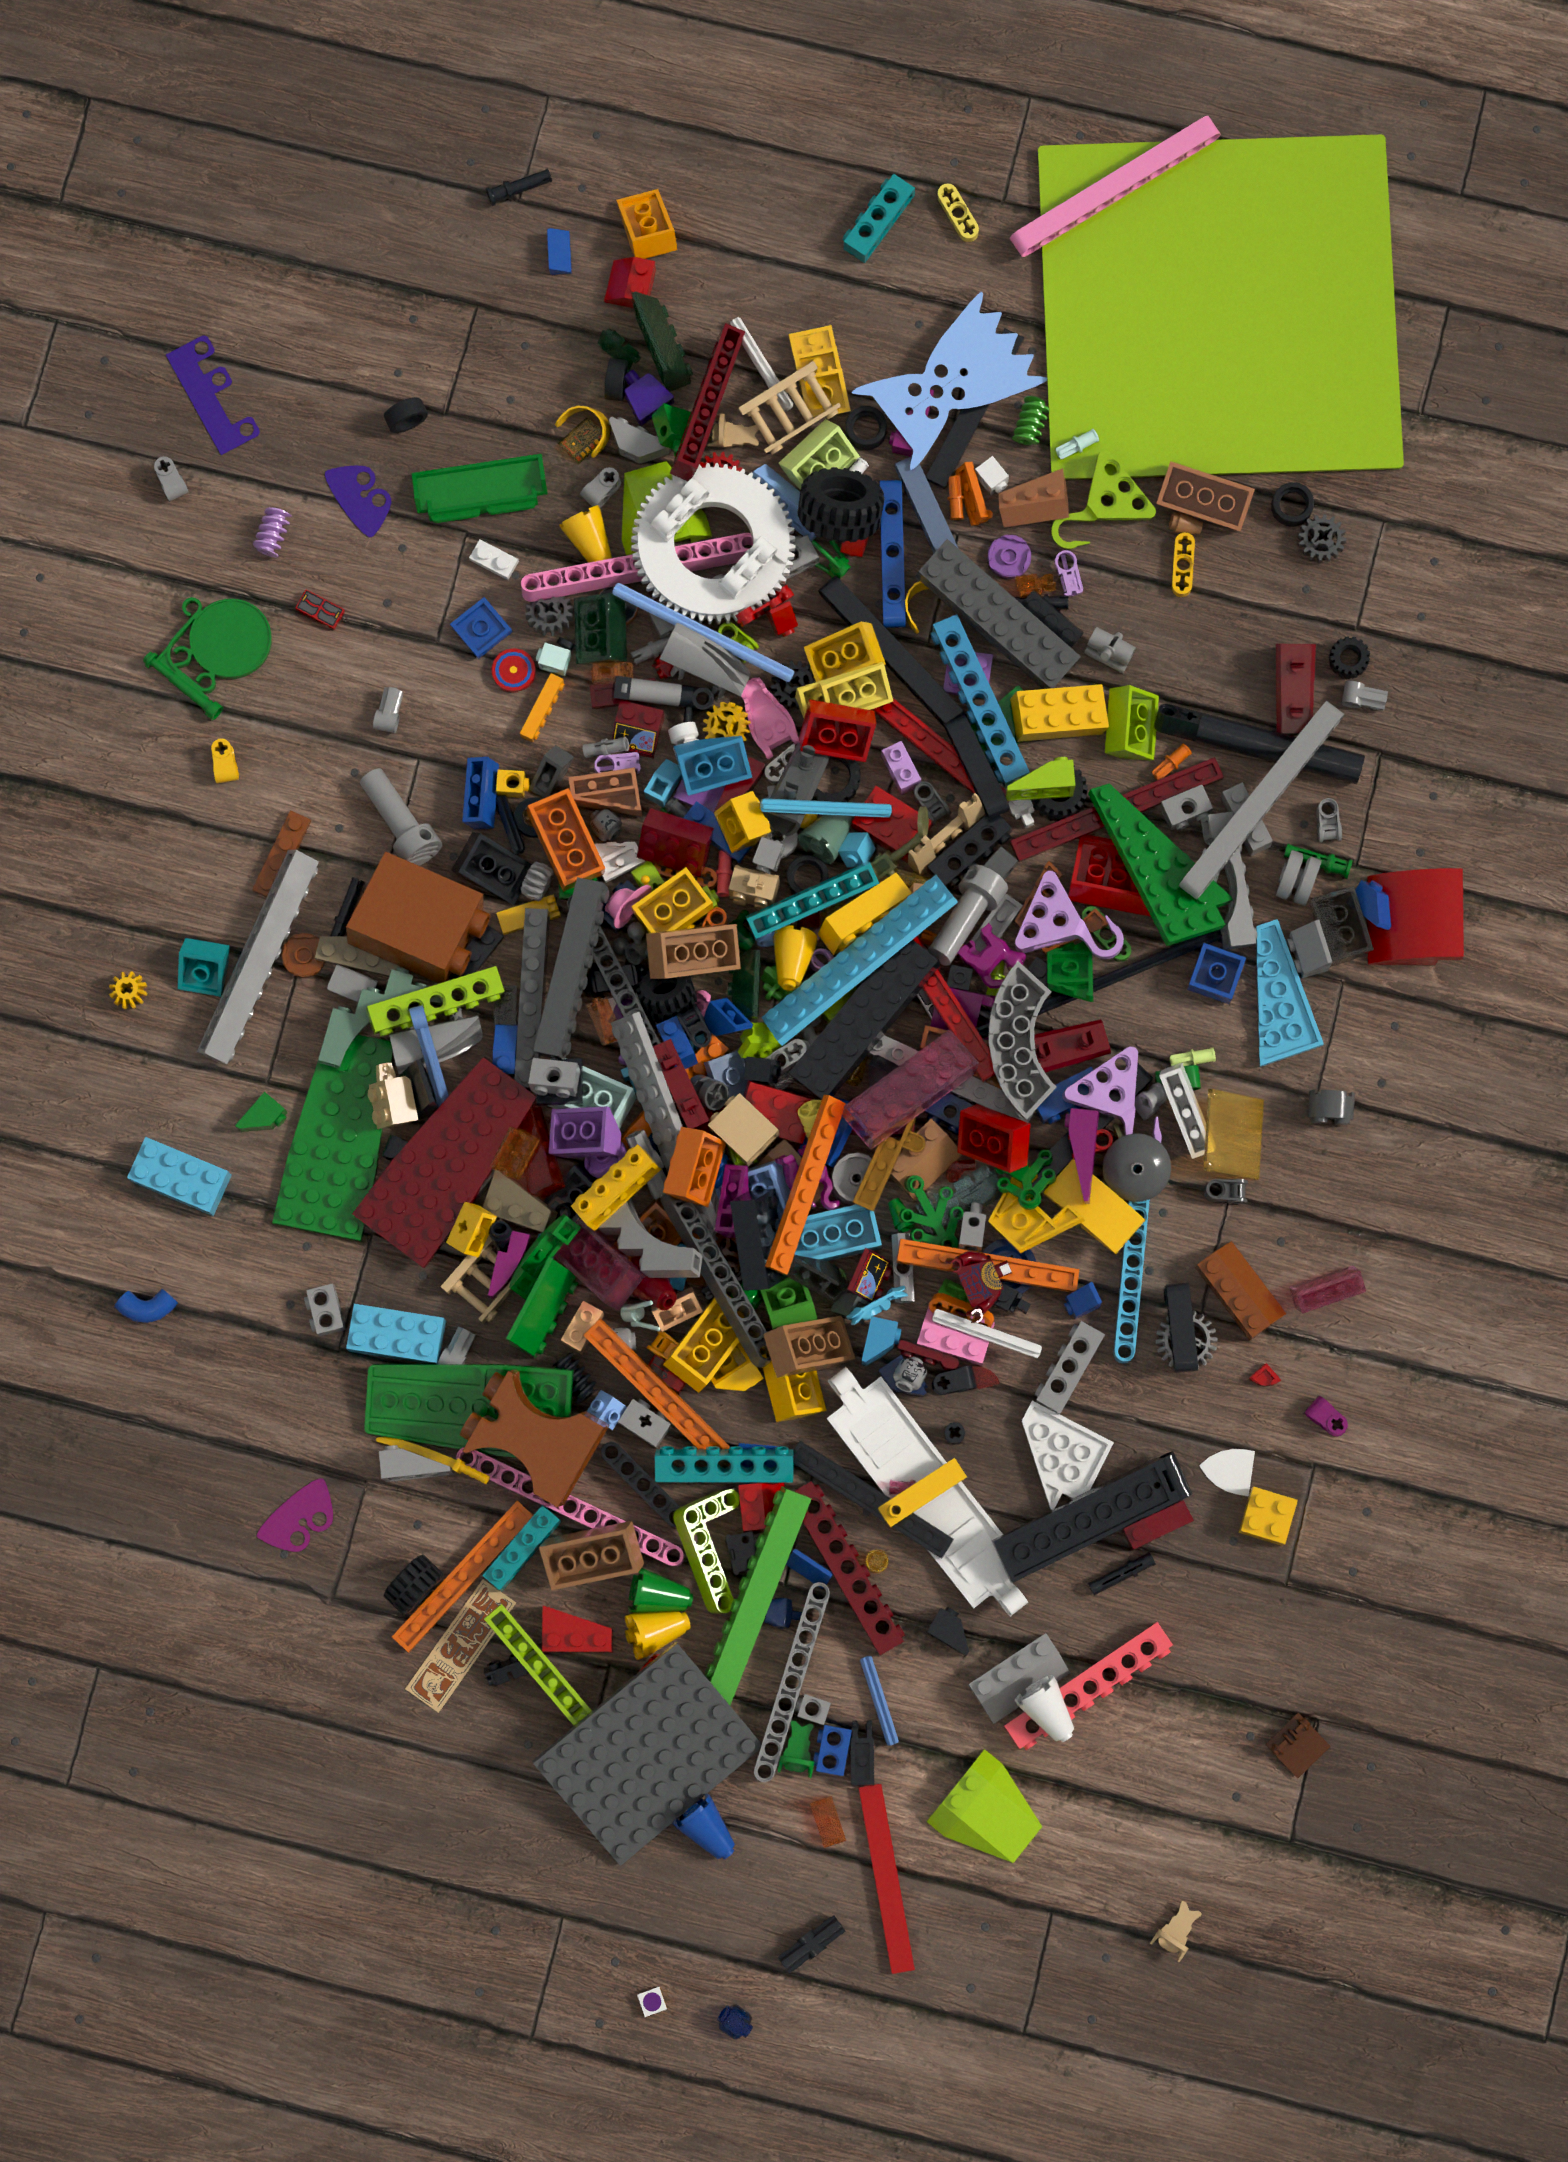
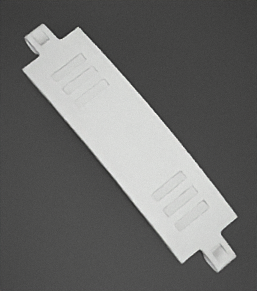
[827,1367,1028,1617]

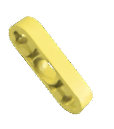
[938,184,979,242]

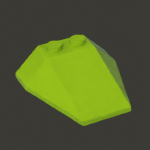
[622,461,712,556]
[926,1749,1042,1863]

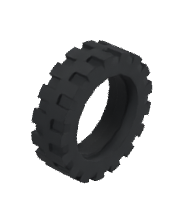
[812,756,861,802]

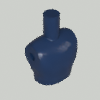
[763,1598,802,1629]

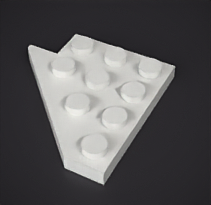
[1021,1401,1114,1510]

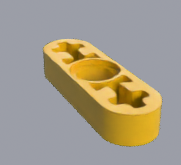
[1171,532,1195,597]

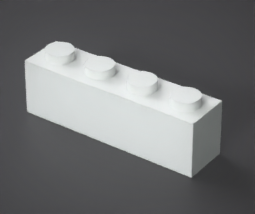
[1159,1063,1215,1159]

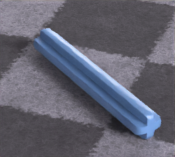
[860,1656,899,1746]

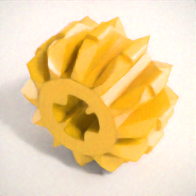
[109,971,148,1009]

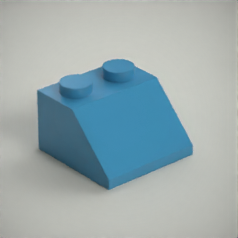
[861,1316,902,1367]

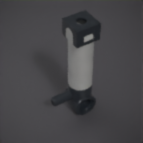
[611,676,714,723]

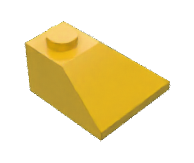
[711,1342,764,1391]

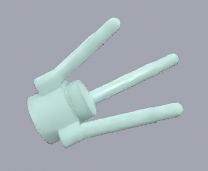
[621,1301,661,1331]

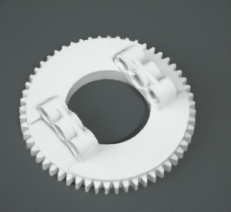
[631,463,796,624]

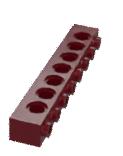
[669,323,745,481]
[795,1481,905,1656]

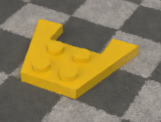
[988,1167,1085,1253]

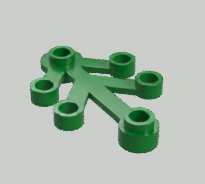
[994,1150,1056,1210]
[899,1175,964,1248]

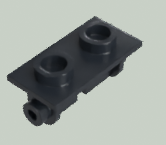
[484,1654,529,1686]

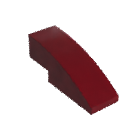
[713,757,765,813]

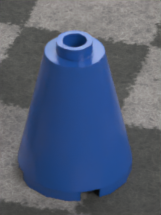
[673,1794,735,1859]

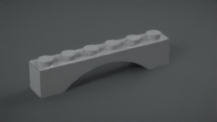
[1201,812,1257,950]

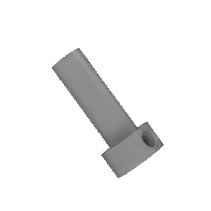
[360,768,442,866]
[927,865,1008,966]

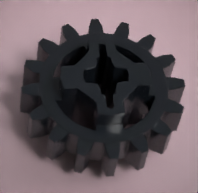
[771,660,816,709]

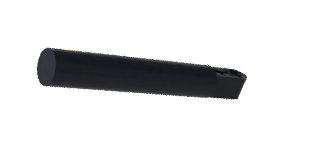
[1154,704,1365,784]

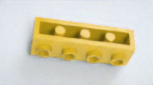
[571,1144,661,1231]

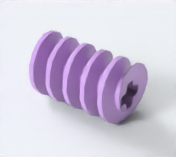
[253,507,292,558]

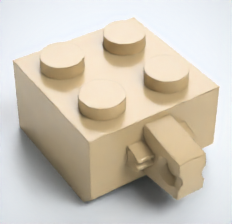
[729,865,780,910]
[368,1063,418,1129]

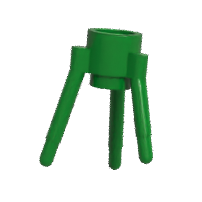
[812,540,851,579]

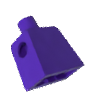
[624,370,674,426]

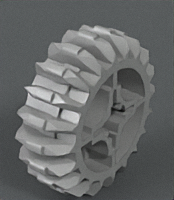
[1155,1311,1217,1369]

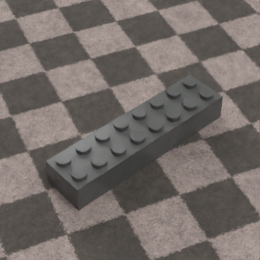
[915,539,1081,689]

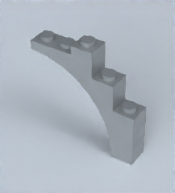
[598,1197,703,1278]

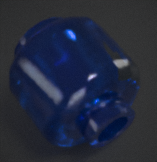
[717,2004,753,2040]

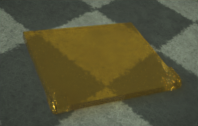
[1203,1089,1264,1180]

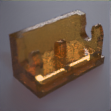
[490,1126,540,1180]
[810,1796,846,1848]

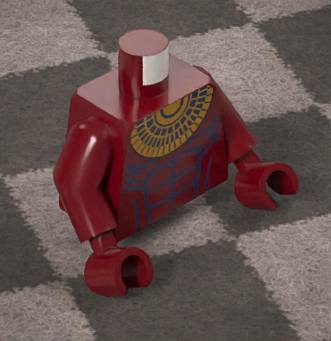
[945,1251,1012,1323]

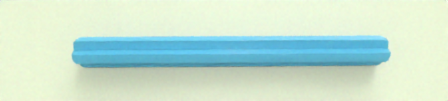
[760,798,892,817]

